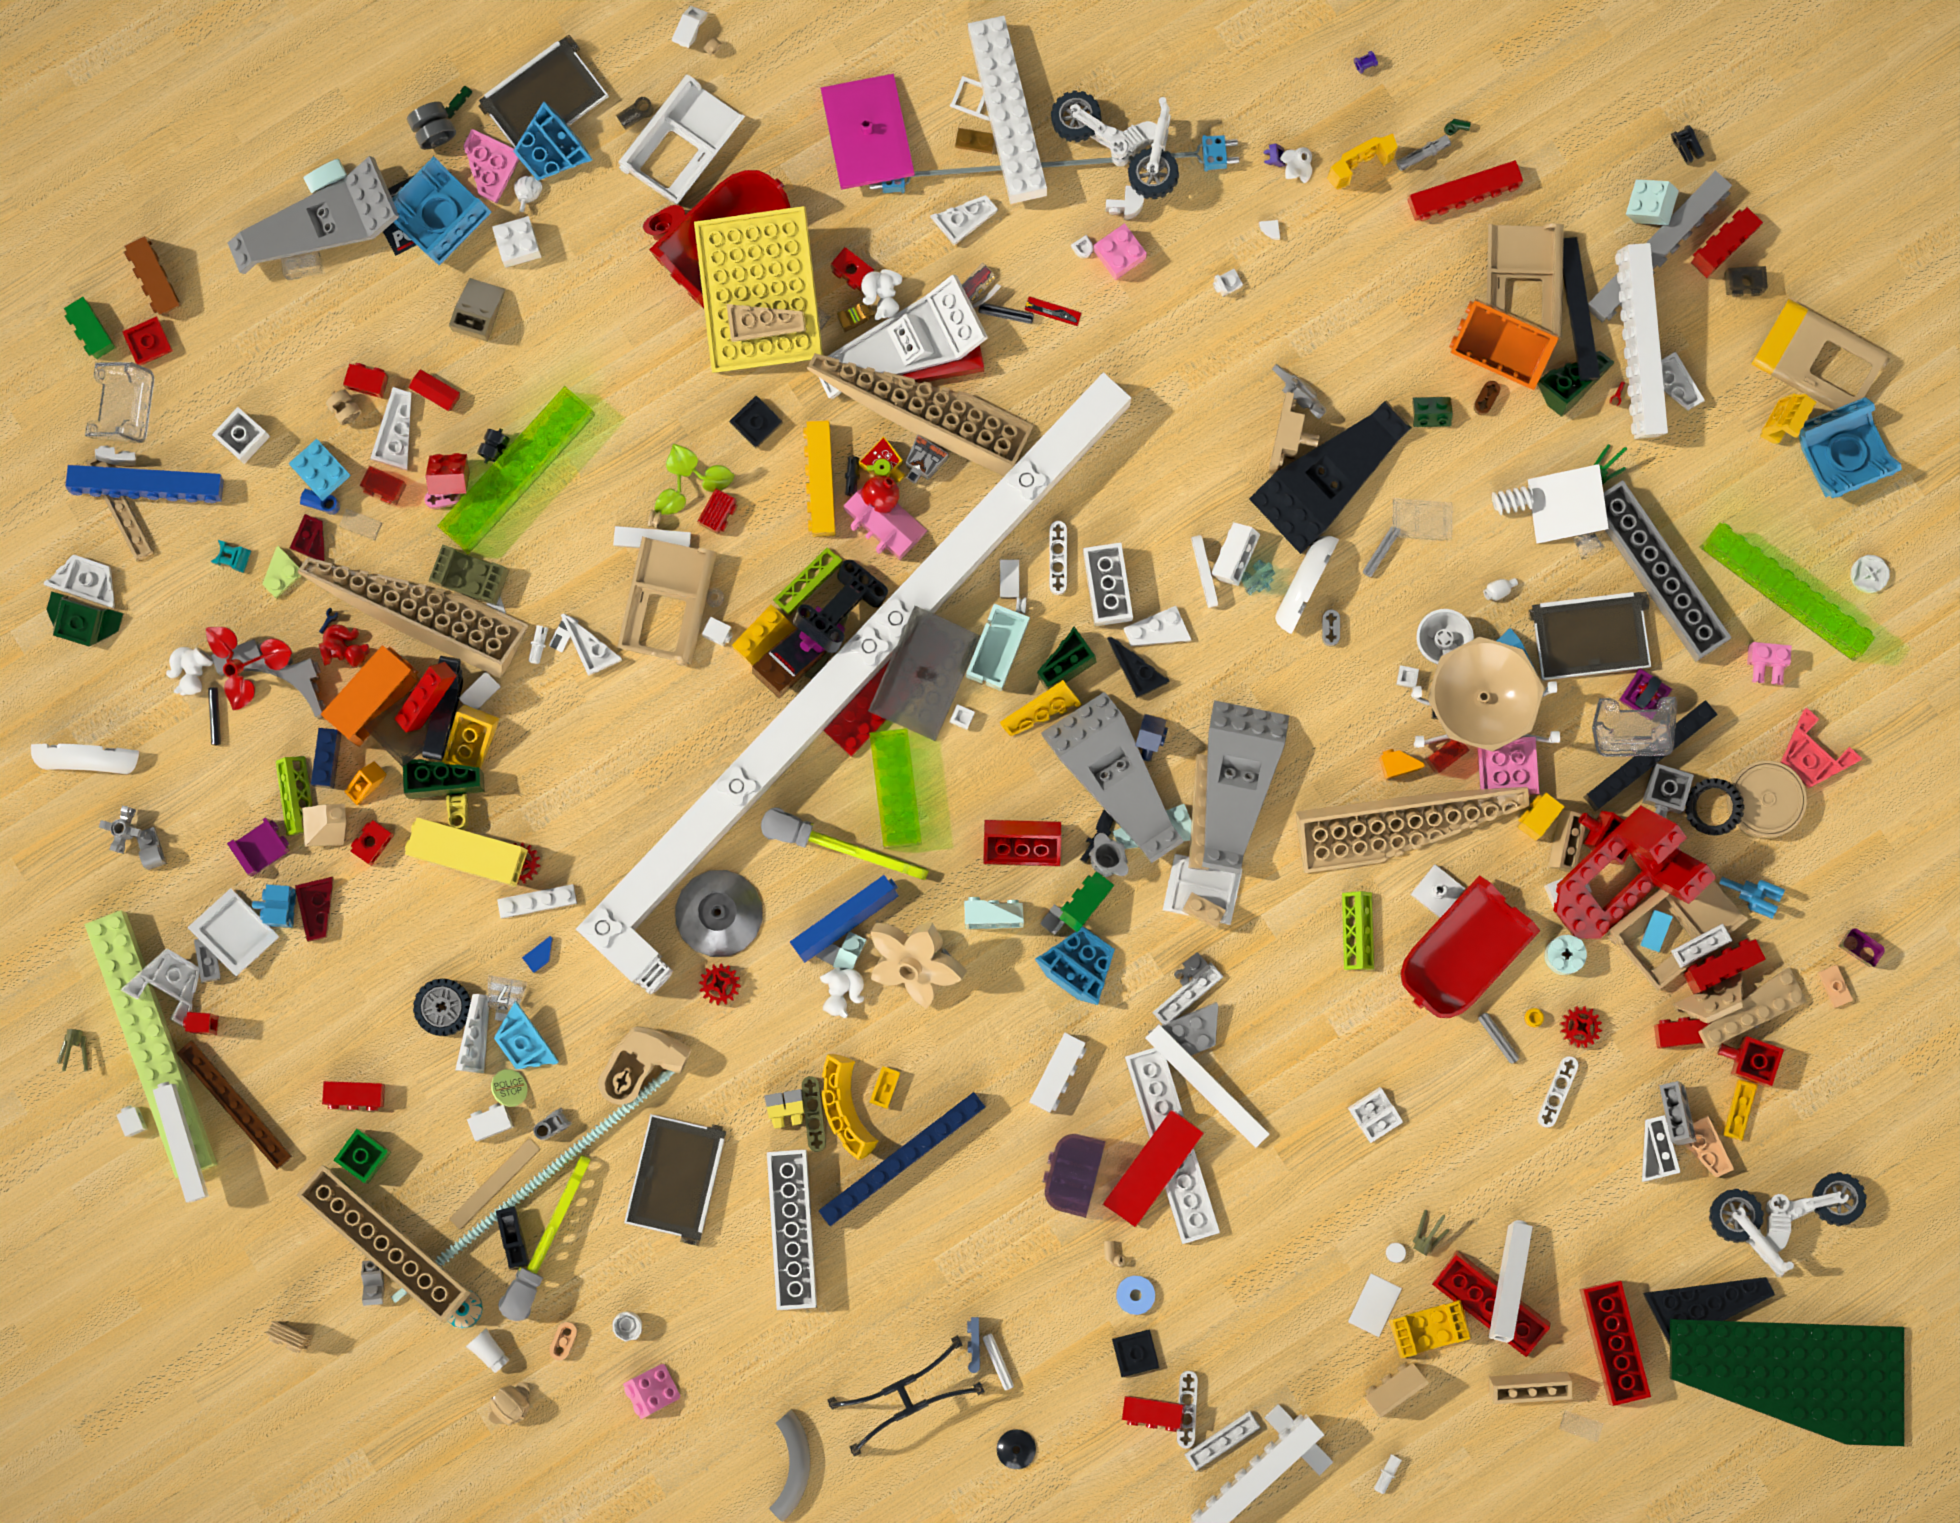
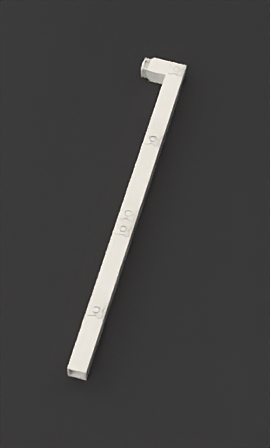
[576,372,1131,995]

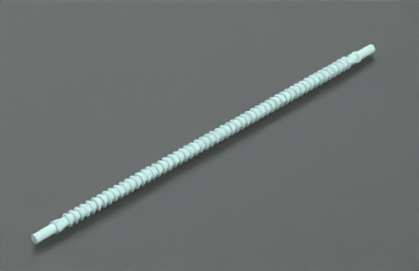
[391,1070,675,1303]

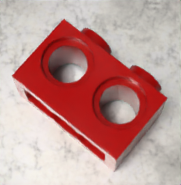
[183,1012,219,1035]

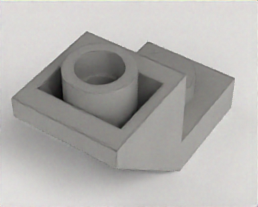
[361,1260,384,1306]

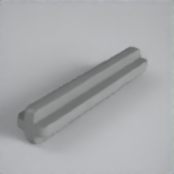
[1363,526,1400,577]
[1478,1013,1519,1064]

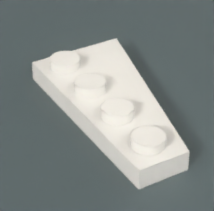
[370,387,411,471]

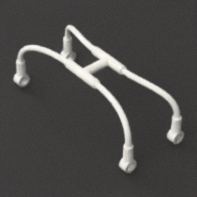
[1411,681,1560,748]

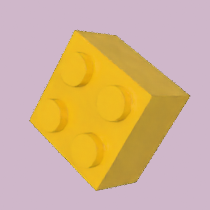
[1517,793,1565,841]

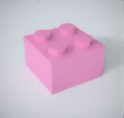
[1093,223,1147,280]

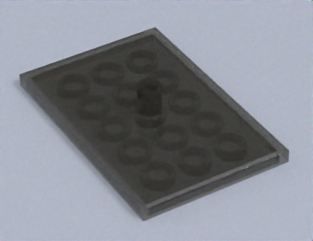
[868,606,981,741]

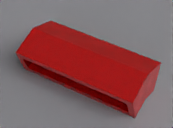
[408,369,460,411]

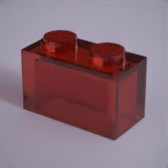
[359,465,407,505]
[1424,739,1470,774]

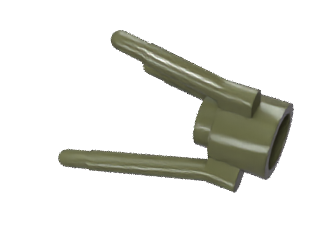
[57,1029,88,1071]
[1413,1210,1449,1256]

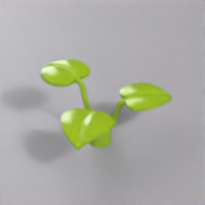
[654,444,735,515]

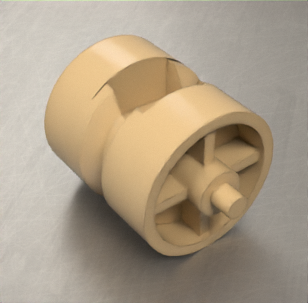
[326,389,361,426]

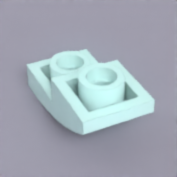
[303,159,347,194]

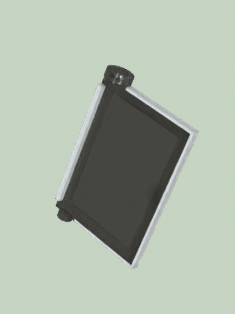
[478,34,609,148]
[1528,591,1651,681]
[624,1114,726,1246]

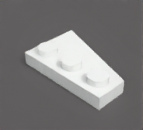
[1661,352,1705,411]
[1123,606,1191,647]

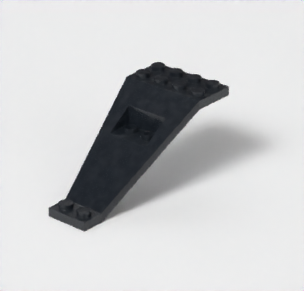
[1249,400,1412,554]

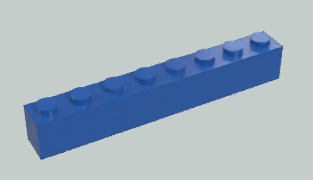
[65,465,224,503]

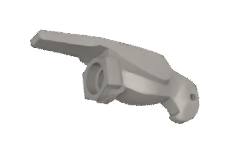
[1272,364,1326,419]

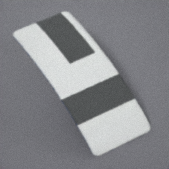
[549,616,578,652]

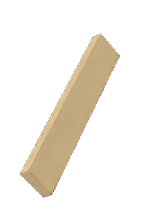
[86,458,154,562]

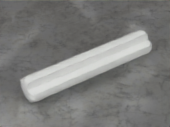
[983,1334,1014,1390]

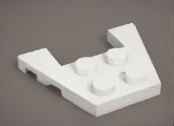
[121,949,199,1027]

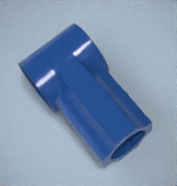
[300,489,340,515]

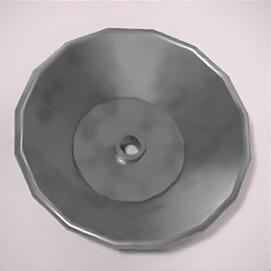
[675,870,762,957]

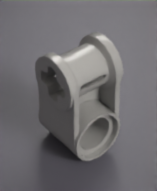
[534,1107,572,1140]

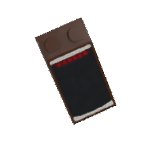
[752,628,828,699]

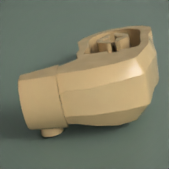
[598,1026,692,1105]

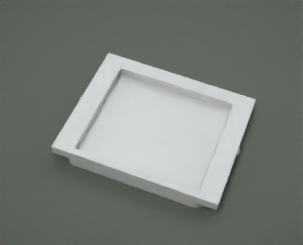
[1163,854,1242,925]
[187,888,279,976]

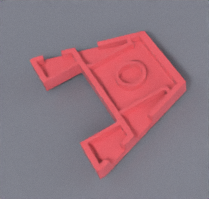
[1780,707,1862,788]

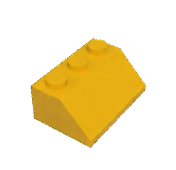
[732,604,796,666]

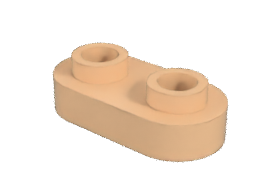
[550,1322,578,1360]

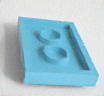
[288,439,351,501]

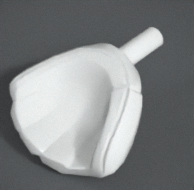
[514,176,542,212]

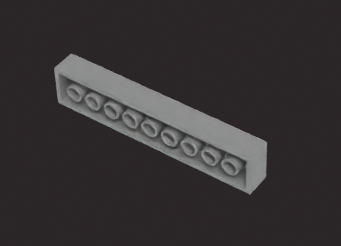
[1603,480,1732,662]

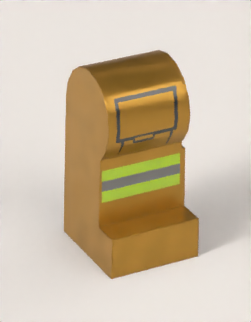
[837,303,875,332]

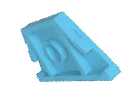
[494,1001,559,1069]

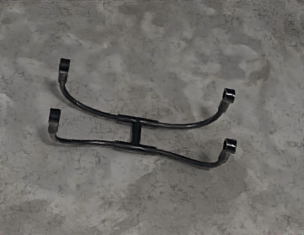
[827,1335,985,1457]

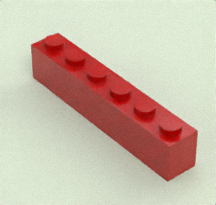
[1407,160,1523,221]

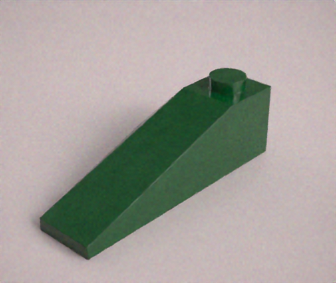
[1537,351,1614,417]

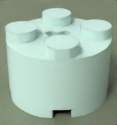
[1544,935,1587,975]

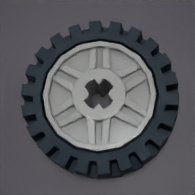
[413,978,471,1036]

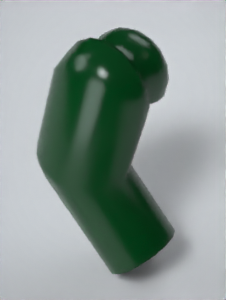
[1444,119,1471,136]

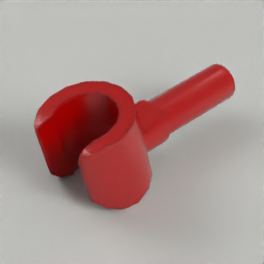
[1609,381,1625,407]

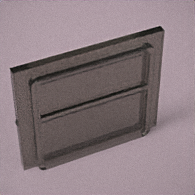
[364,688,453,767]

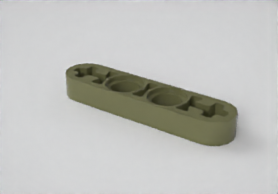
[802,1076,826,1152]

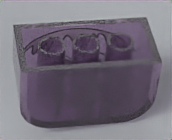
[1042,1134,1106,1218]

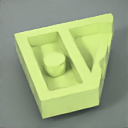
[262,546,302,599]

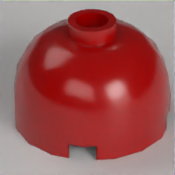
[861,475,900,513]

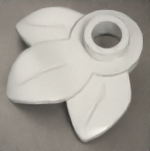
[1280,147,1312,183]

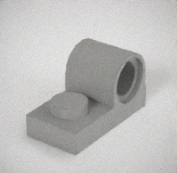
[136,827,166,870]

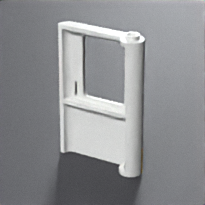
[618,74,745,205]

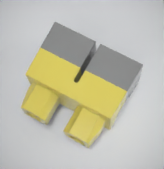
[764,1089,804,1129]

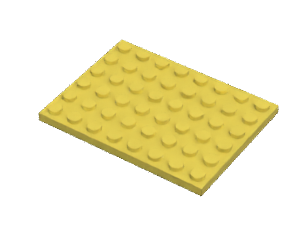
[694,206,823,373]

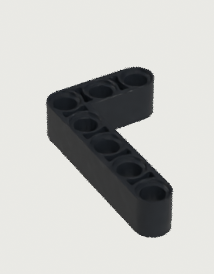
[422,656,463,761]

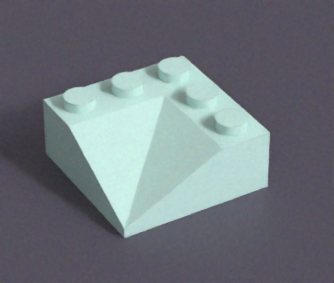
[964,897,1024,929]

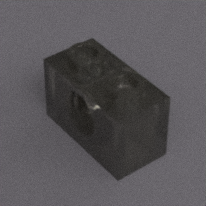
[1724,266,1768,297]

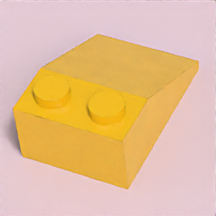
[442,704,499,769]

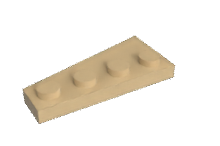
[727,304,806,342]

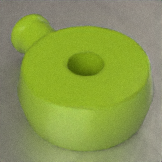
[867,459,891,476]

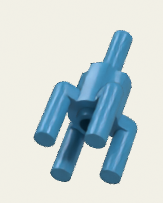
[1719,877,1785,919]

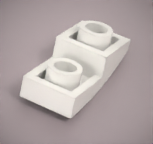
[95,446,136,466]

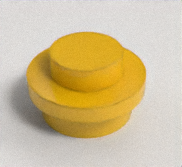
[1524,1008,1544,1028]

